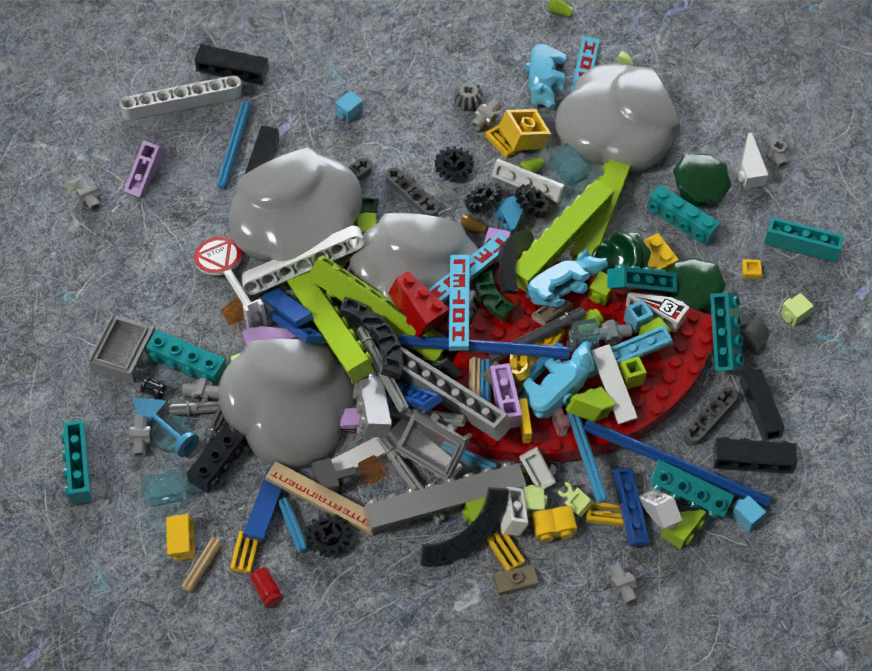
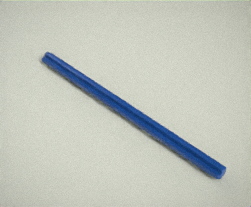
[396,334,570,359]
[584,420,771,507]

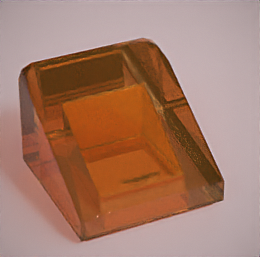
[221,297,245,325]
[358,455,385,485]

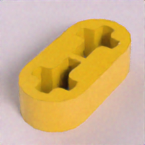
[510,354,531,381]

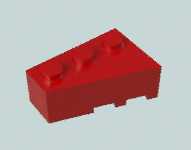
[388,271,449,339]

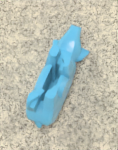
[525,44,566,110]
[525,249,608,308]
[520,342,595,418]

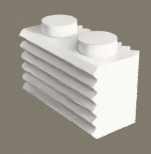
[500,487,529,536]

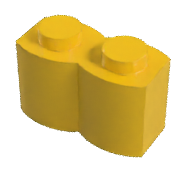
[531,506,577,543]

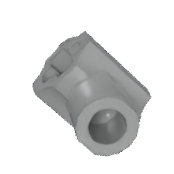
[471,99,502,131]
[766,133,789,169]
[76,178,101,212]
[591,320,632,345]
[182,378,219,403]
[129,415,151,457]
[609,563,638,606]

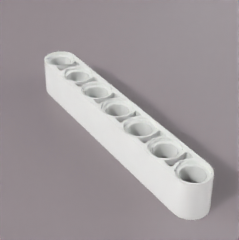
[120,76,242,120]
[242,226,364,295]

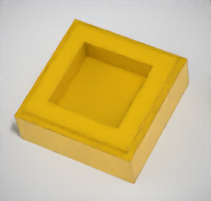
[742,259,762,279]

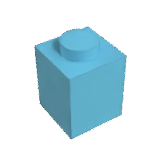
[335,91,363,123]
[624,300,653,334]
[731,495,766,532]

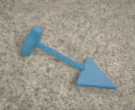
[132,397,199,457]

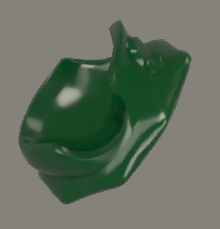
[673,154,732,207]
[592,230,651,275]
[667,258,726,313]

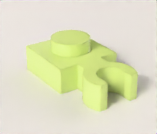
[558,482,594,517]

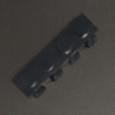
[194,44,269,85]
[186,422,248,494]
[713,437,797,474]

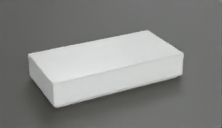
[519,447,556,489]

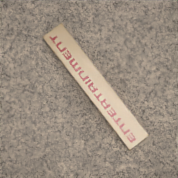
[265,461,375,536]

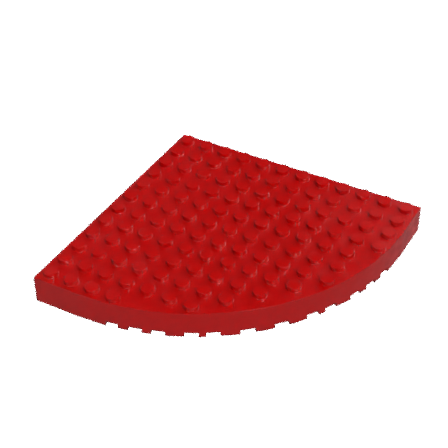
[423,250,714,464]

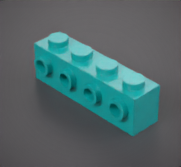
[646,185,720,247]
[764,217,844,262]
[607,265,677,294]
[710,292,744,371]
[145,330,226,386]
[61,420,92,505]
[648,459,734,518]

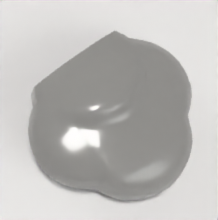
[555,63,680,173]
[228,148,362,272]
[349,213,479,332]
[218,339,357,470]

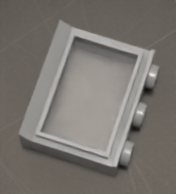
[88,313,156,383]
[395,408,472,480]

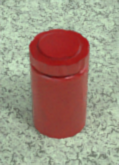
[249,567,284,608]

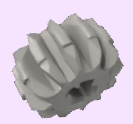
[453,80,483,111]

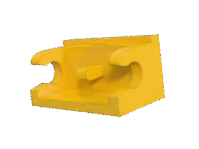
[166,514,195,561]

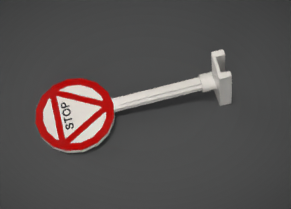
[193,237,268,329]

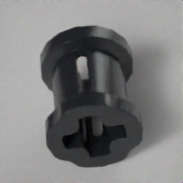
[140,376,166,400]

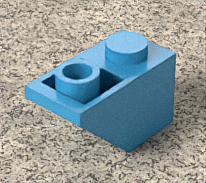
[494,196,524,236]

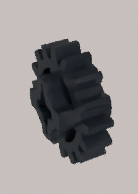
[434,146,474,182]
[464,182,504,214]
[514,184,552,219]
[306,513,351,558]

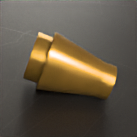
[460,214,487,234]

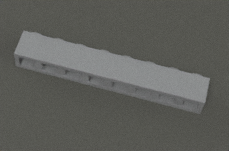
[340,316,392,438]
[379,347,511,441]
[363,462,527,532]

